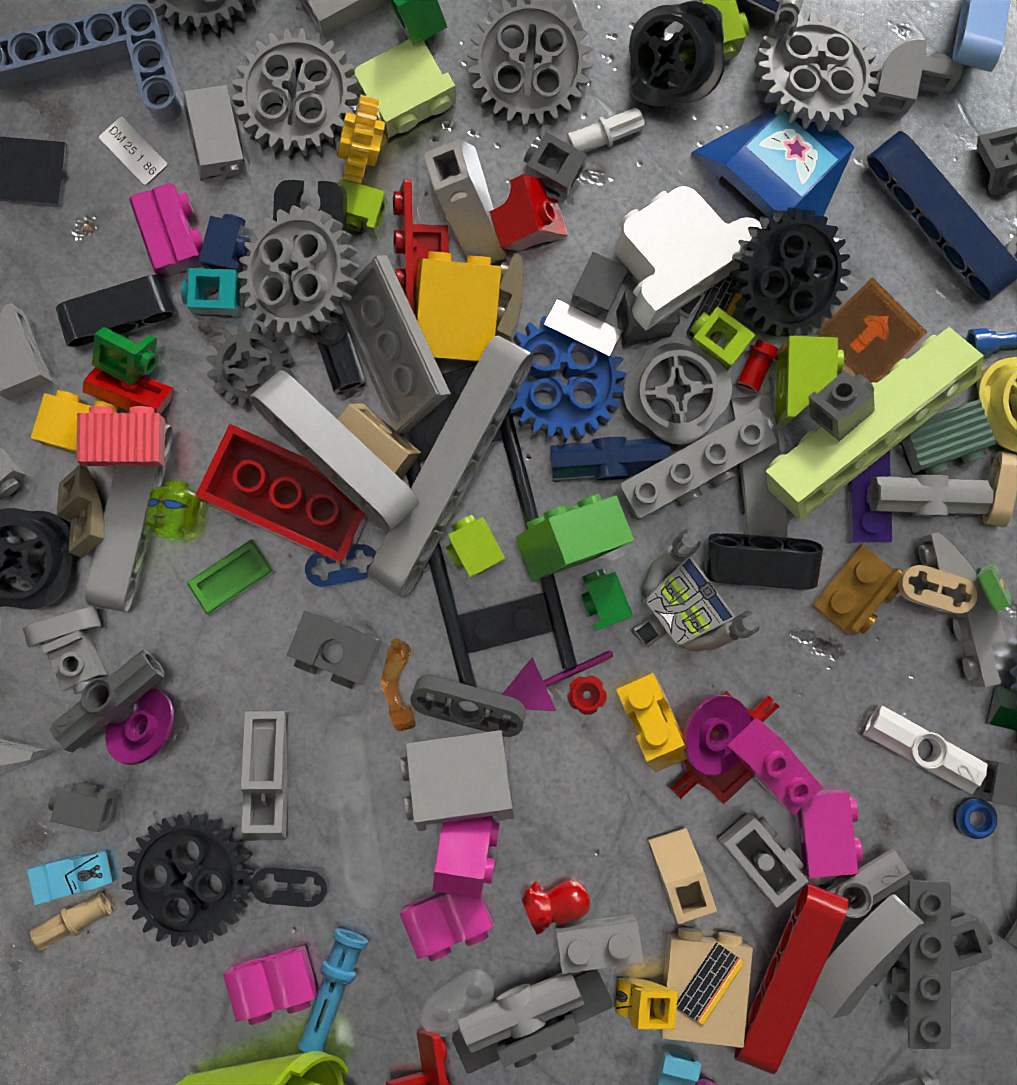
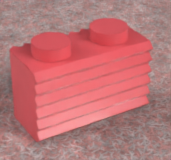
[76,406,165,466]

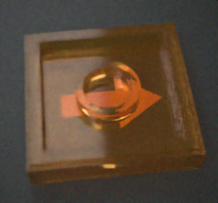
[815,277,927,383]

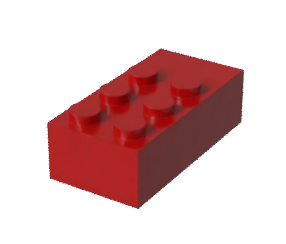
[195,423,368,567]

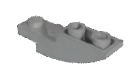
[919,532,1007,687]

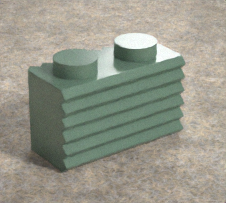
[901,400,996,475]

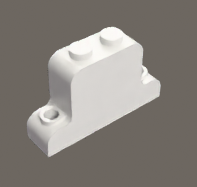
[615,187,762,331]

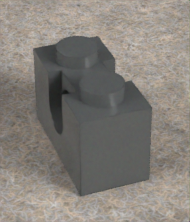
[287,610,382,689]

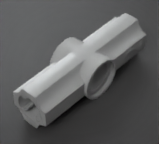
[867,475,993,517]
[790,848,914,923]
[458,973,584,1053]

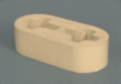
[982,451,1017,528]
[897,565,978,614]

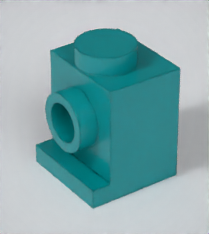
[181,268,242,317]

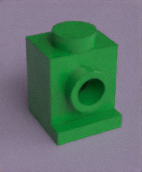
[580,568,633,632]

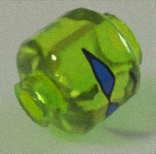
[145,480,201,540]

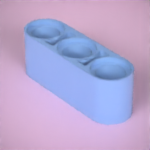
[952,0,1010,72]

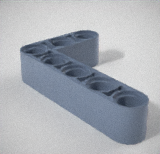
[0,2,183,123]

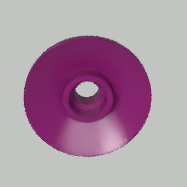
[105,688,174,765]
[683,695,751,775]

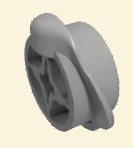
[623,337,732,445]

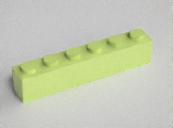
[766,327,984,521]

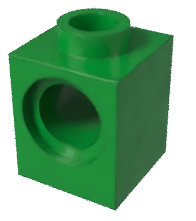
[390,0,448,45]

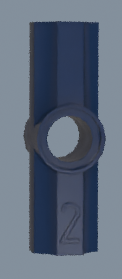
[550,436,671,481]

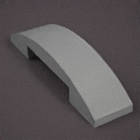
[730,394,787,538]

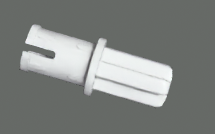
[567,108,645,153]

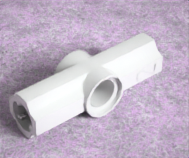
[863,705,988,794]

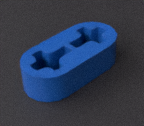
[305,544,377,587]

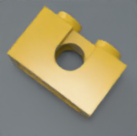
[616,673,687,773]

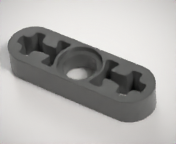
[410,675,526,737]

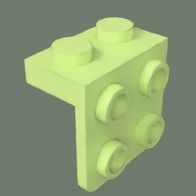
[355,39,457,138]

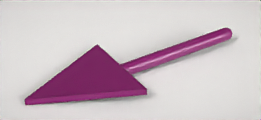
[502,651,613,711]

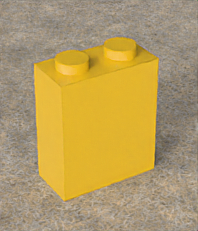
[414,251,502,361]

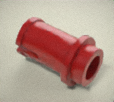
[736,339,778,393]

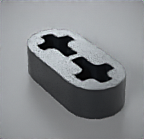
[251,865,329,907]

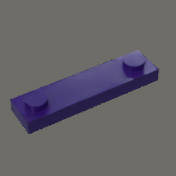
[848,450,892,543]

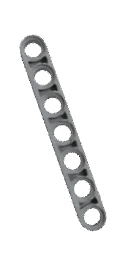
[368,336,534,598]

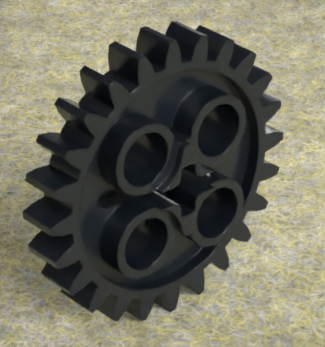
[729,207,851,337]
[122,813,254,947]

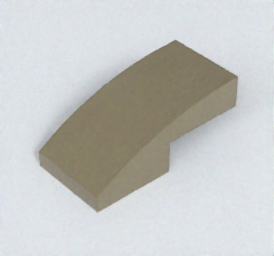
[57,464,104,558]

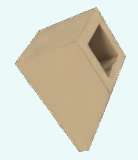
[648,827,717,924]

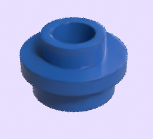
[956,798,998,839]

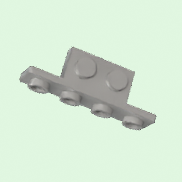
[620,408,777,518]

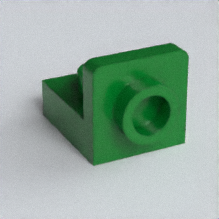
[91,327,158,385]

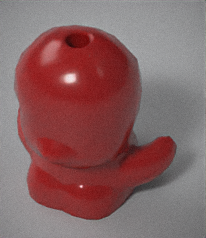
[521,880,591,935]

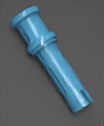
[297,928,368,1052]

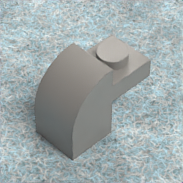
[869,39,963,113]

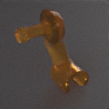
[381,638,416,731]

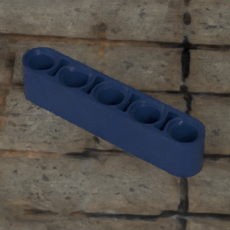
[867,131,1017,301]

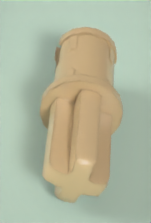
[30,891,112,950]

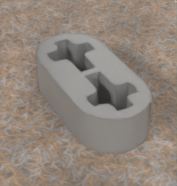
[22,606,101,648]

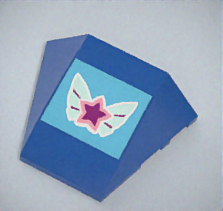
[691,107,855,242]

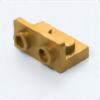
[811,544,903,636]

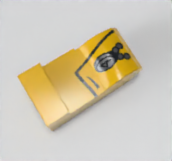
[615,978,678,1030]

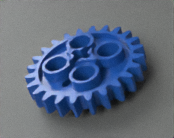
[508,316,626,442]

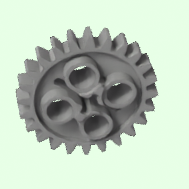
[467,0,593,125]
[753,12,880,131]
[232,28,359,156]
[238,205,359,336]

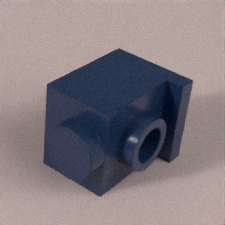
[199,214,250,273]

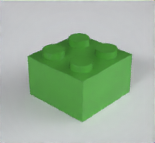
[516,494,634,581]

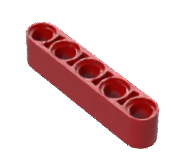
[734,883,848,1074]

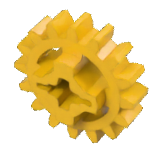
[337,95,385,184]

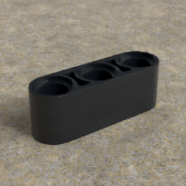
[55,274,175,347]
[704,533,824,589]

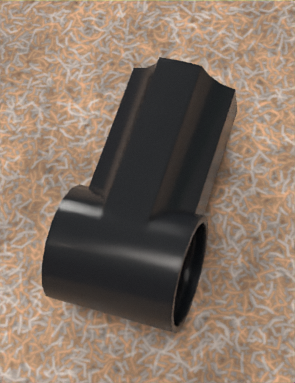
[312,311,366,393]

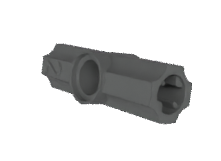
[49,649,166,753]

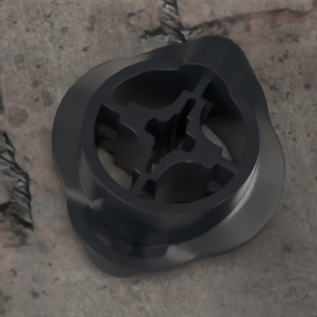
[629,1,725,106]
[0,508,73,610]

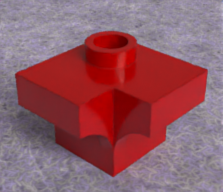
[490,174,568,251]

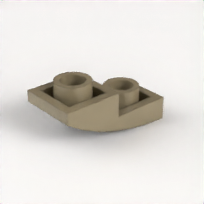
[496,253,524,342]

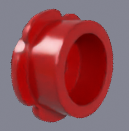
[568,676,607,715]

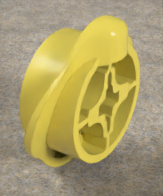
[976,357,1017,452]

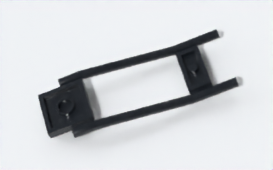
[400,365,577,688]

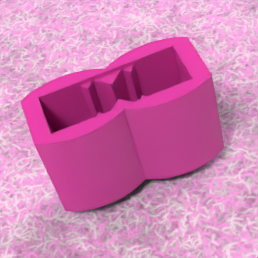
[399,892,493,962]
[223,946,318,1025]

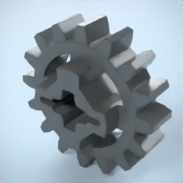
[206,323,294,410]

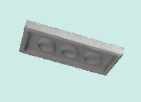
[338,255,451,434]

